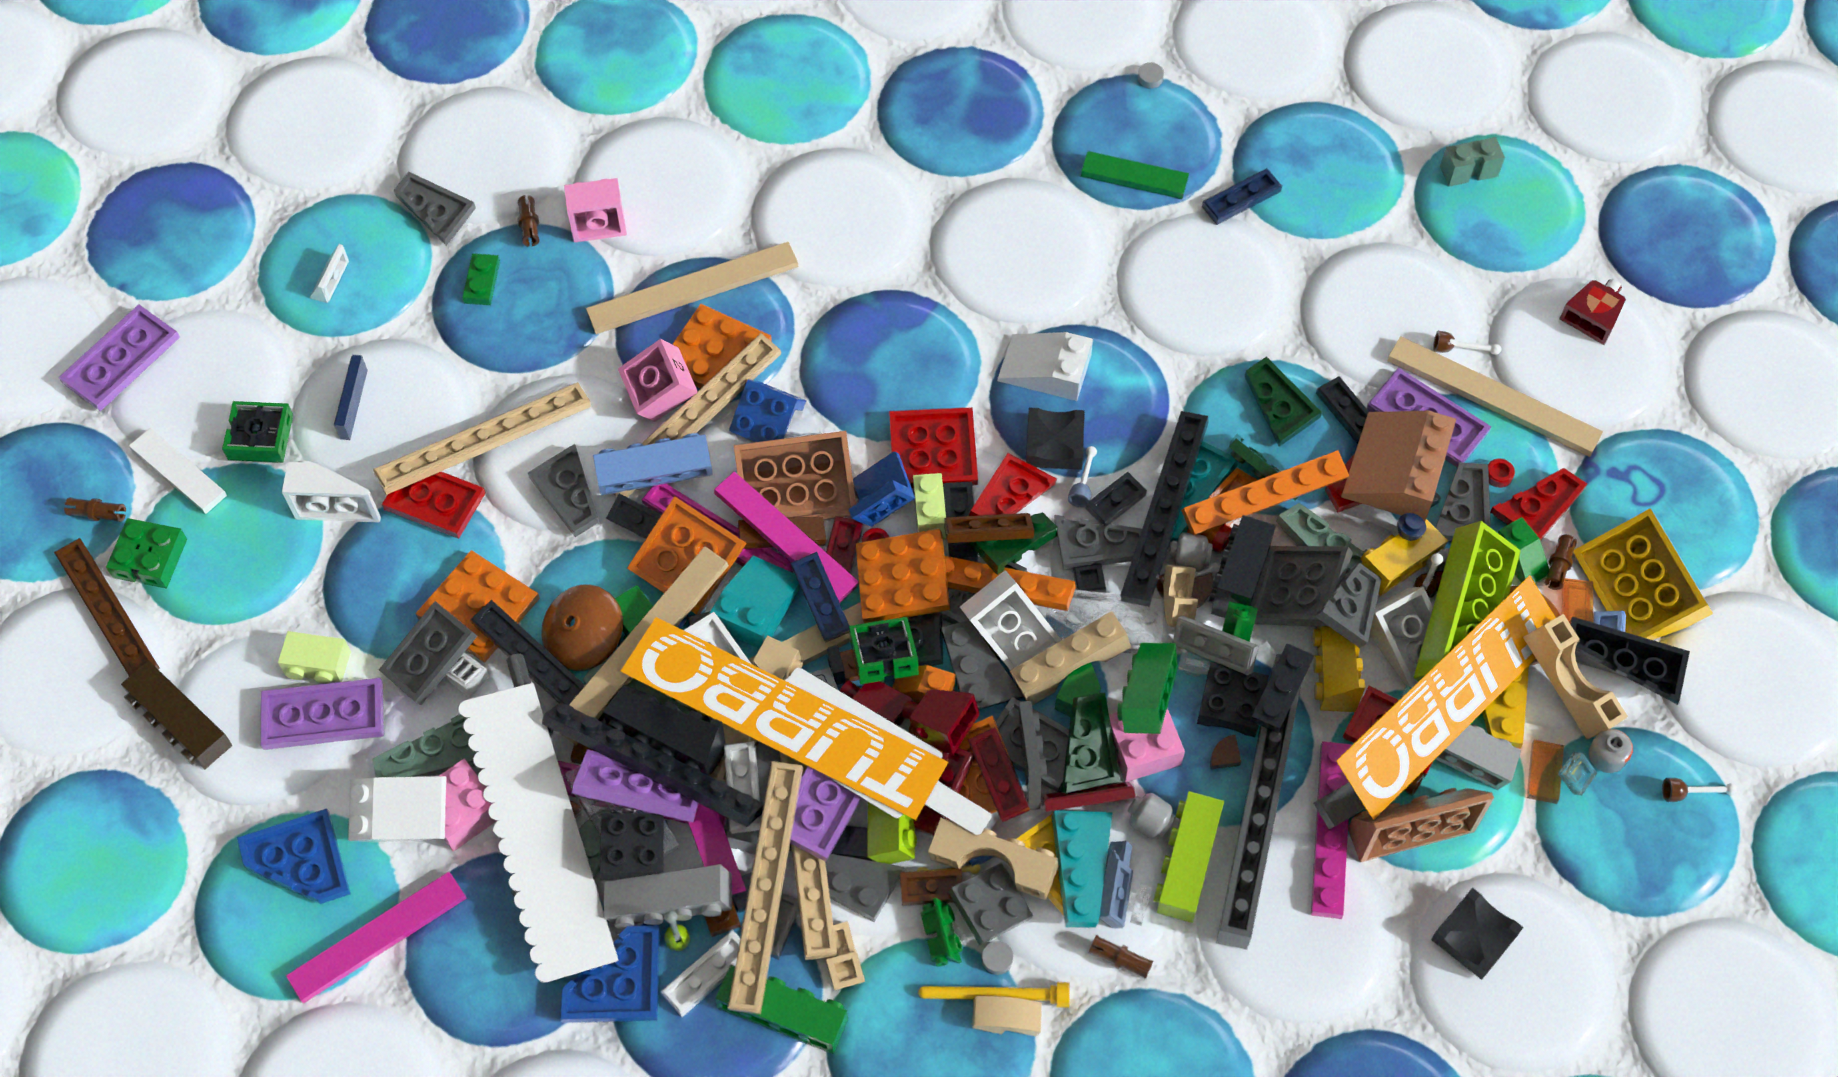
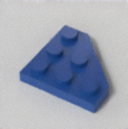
[237,808,351,904]
[561,925,660,1023]

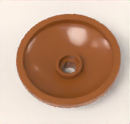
[541,584,623,671]

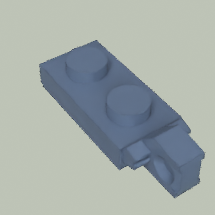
[1099,841,1133,929]

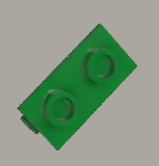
[1222,601,1258,642]
[920,898,962,967]

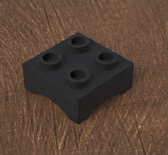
[1026,408,1085,470]
[1197,662,1269,737]
[600,813,664,880]
[1431,887,1524,980]

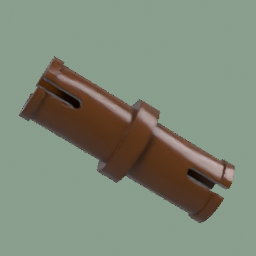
[518,195,540,247]
[64,497,126,522]
[1544,534,1577,590]
[1088,935,1153,979]

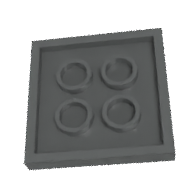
[1250,546,1353,626]

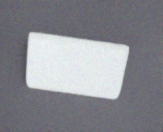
[310,244,349,303]

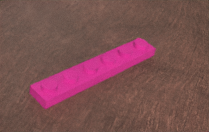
[1311,741,1352,919]

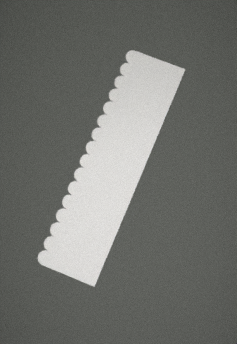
[459,683,619,982]

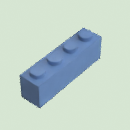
[593,433,713,496]

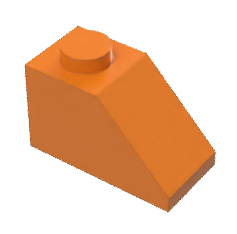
[892,665,955,703]

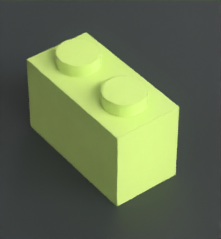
[913,473,946,539]
[278,631,351,684]

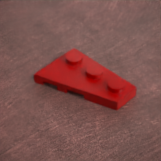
[969,453,1057,516]
[1490,468,1587,541]

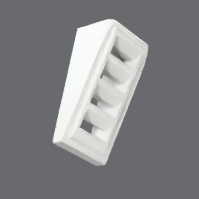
[444,653,490,697]

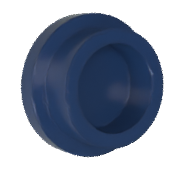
[1397,513,1426,541]

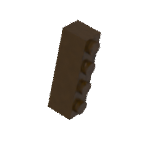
[121,660,233,769]

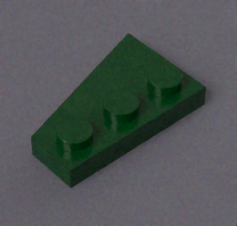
[1245,356,1322,447]
[1229,434,1298,501]
[969,512,1058,575]
[1061,692,1121,793]

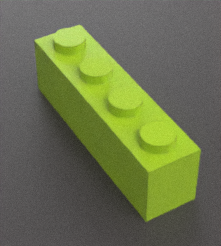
[1153,791,1224,923]
[868,802,917,864]

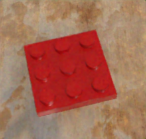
[889,407,978,488]

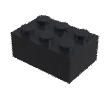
[1208,515,1276,618]

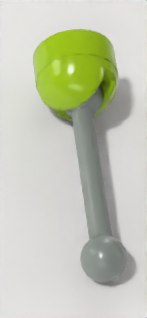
[664,911,690,951]

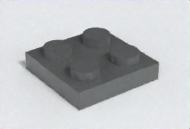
[948,863,1033,946]

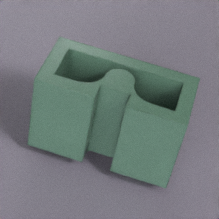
[1440,137,1505,186]

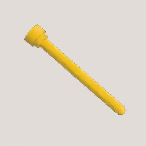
[918,982,1070,1008]

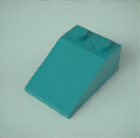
[710,555,801,649]

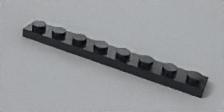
[1120,411,1209,607]
[542,702,764,827]

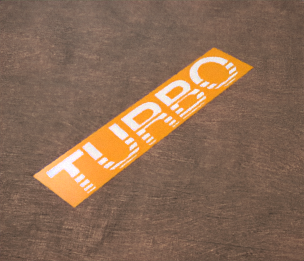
[1336,575,1556,820]
[620,617,948,820]

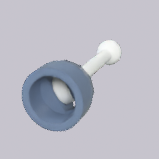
[1068,446,1097,507]

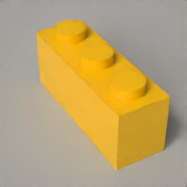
[1360,519,1448,596]

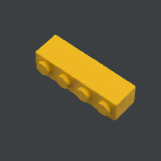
[1312,626,1365,712]

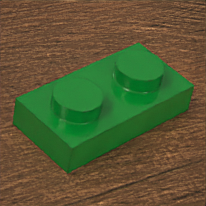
[462,253,500,306]

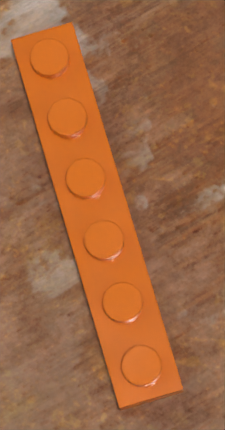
[1181,450,1349,535]
[945,556,1076,611]

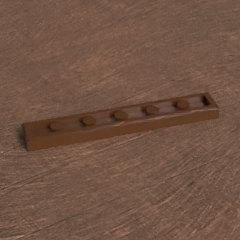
[54,538,160,677]

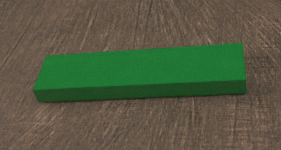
[1081,151,1189,199]

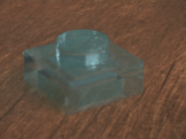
[1558,752,1597,795]

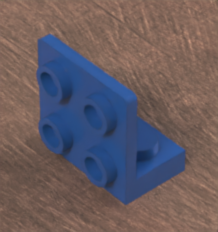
[729,379,807,442]
[849,451,915,527]

